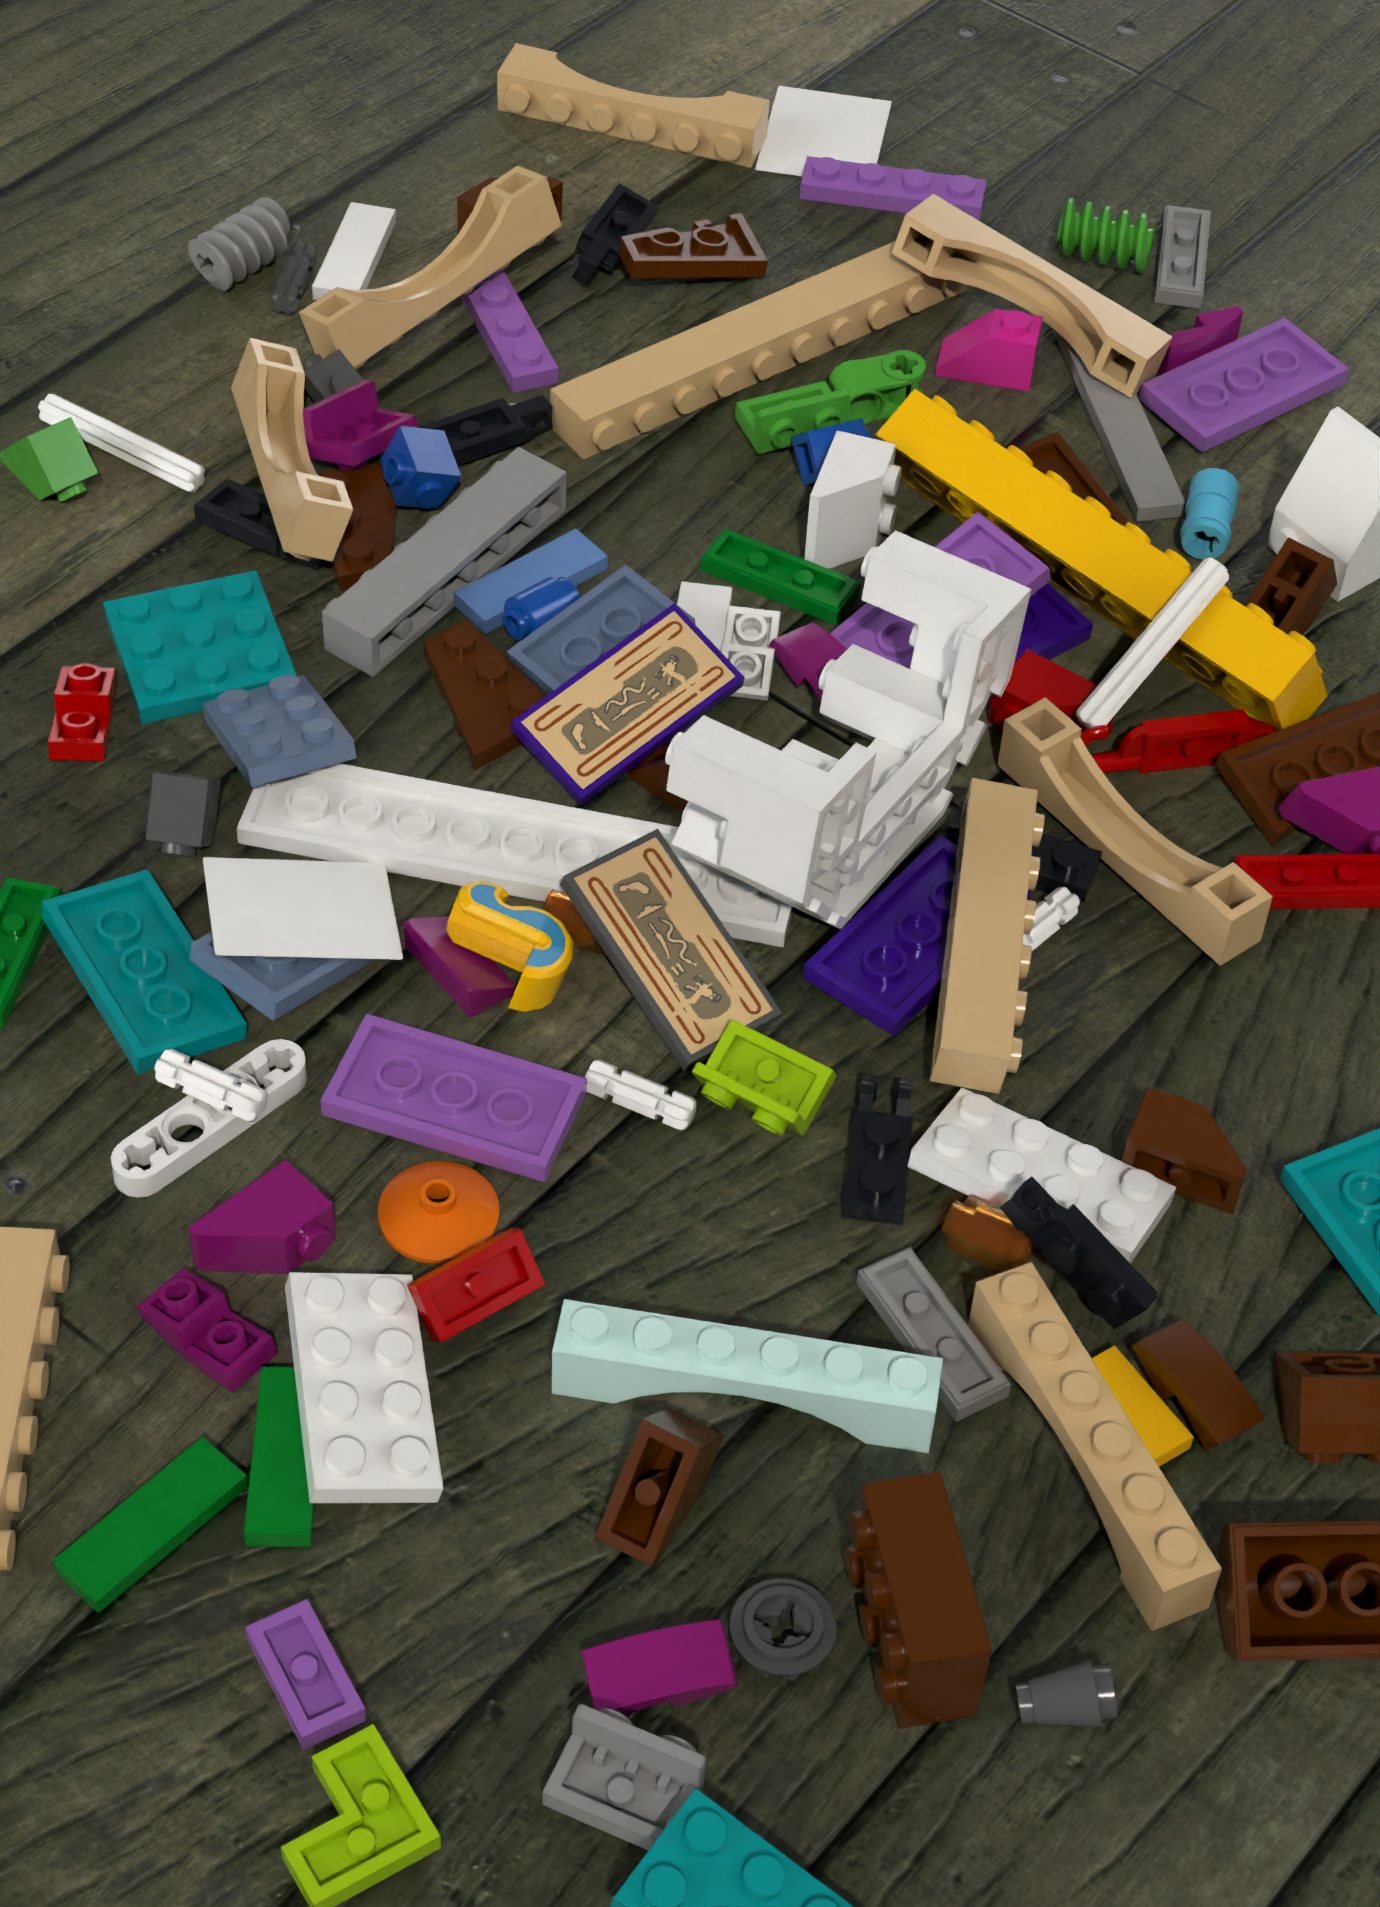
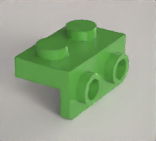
[735,381,851,454]

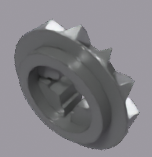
[730,1578,837,1682]

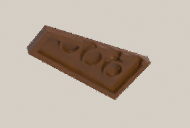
[1215,692,1380,847]

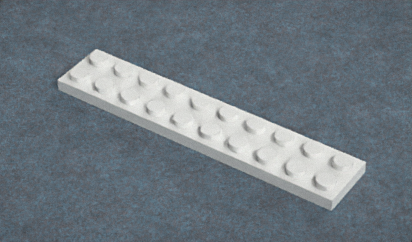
[237,763,794,947]

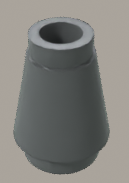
[1015,1659,1118,1728]

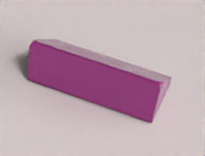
[404,916,517,1018]

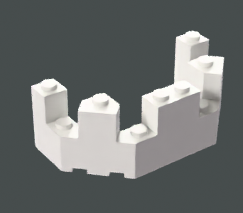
[665,530,1031,930]

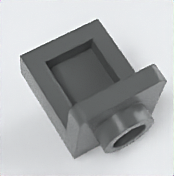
[302,349,363,403]

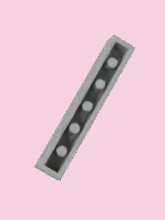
[322,447,567,677]

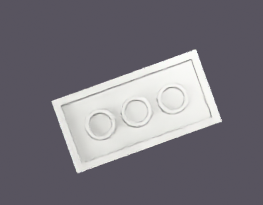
[907,1088,1176,1264]
[285,1272,444,1503]

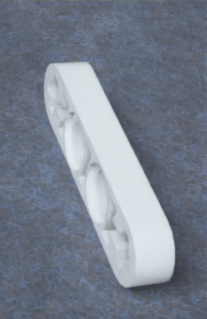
[111,1039,307,1198]

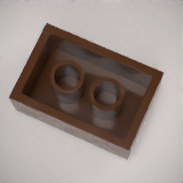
[844,1471,992,1729]

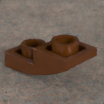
[1132,1319,1265,1451]

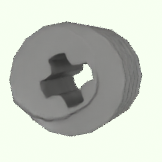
[187,197,290,291]

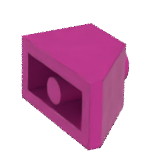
[935,309,1043,392]

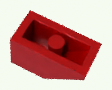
[988,649,1114,741]

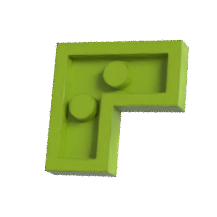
[281,1724,441,1907]

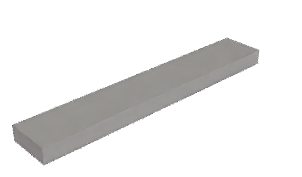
[1053,330,1186,522]

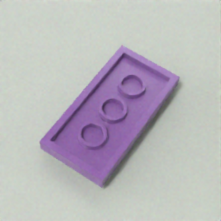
[1139,318,1349,453]
[830,512,1051,669]
[320,1013,587,1182]

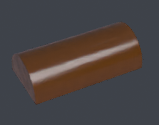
[1217,1521,1380,1661]

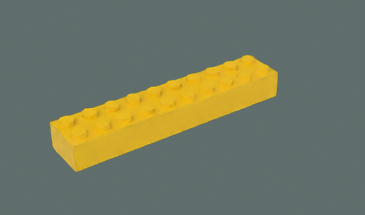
[876,389,1328,731]

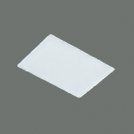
[755,86,892,177]
[203,857,403,960]

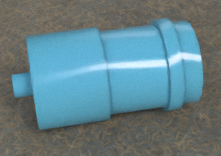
[1180,468,1240,560]

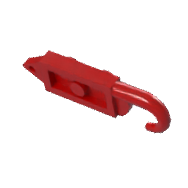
[1080,709,1276,774]

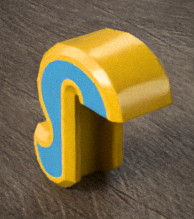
[446,881,574,1012]

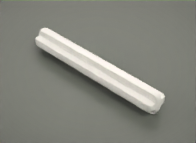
[38,394,206,493]
[1076,557,1229,729]

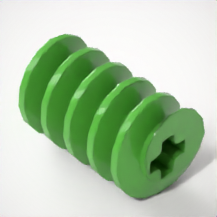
[1055,197,1157,274]

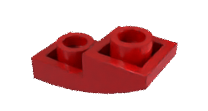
[48,663,116,761]

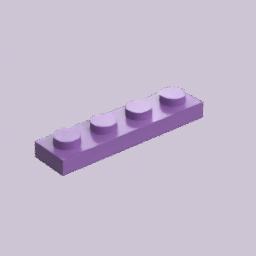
[799,156,986,221]
[460,270,559,393]

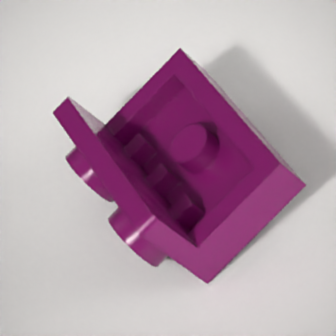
[303,380,418,470]

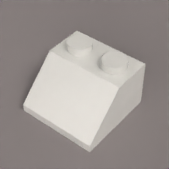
[804,431,902,569]

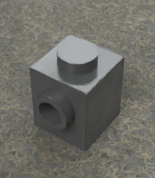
[145,772,221,856]

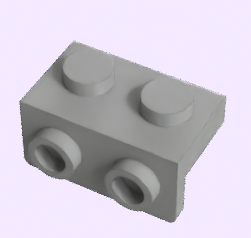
[542,1704,706,1851]

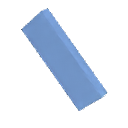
[454,529,608,634]

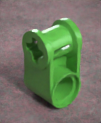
[828,350,926,425]

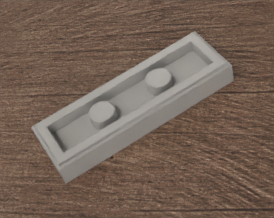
[1154,205,1211,309]
[856,1247,1011,1422]

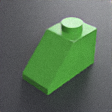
[0,417,98,502]

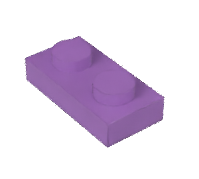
[245,1599,366,1750]

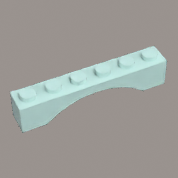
[552,1299,943,1454]

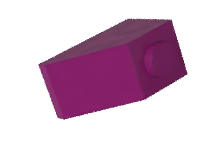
[1278,767,1380,854]
[188,1160,336,1274]

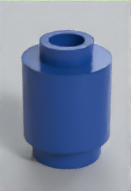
[503,577,581,641]

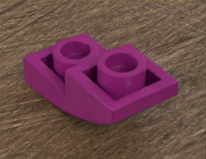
[1156,305,1243,376]
[769,622,847,700]
[137,1268,278,1393]
[581,1619,739,1715]

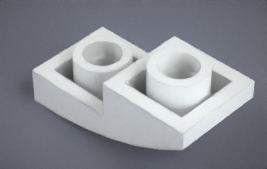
[721,605,781,701]

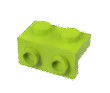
[692,1019,837,1137]

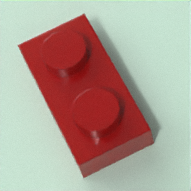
[407,1228,545,1343]

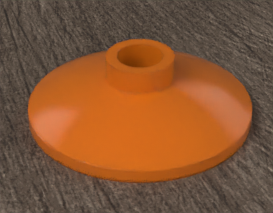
[377,1161,500,1264]

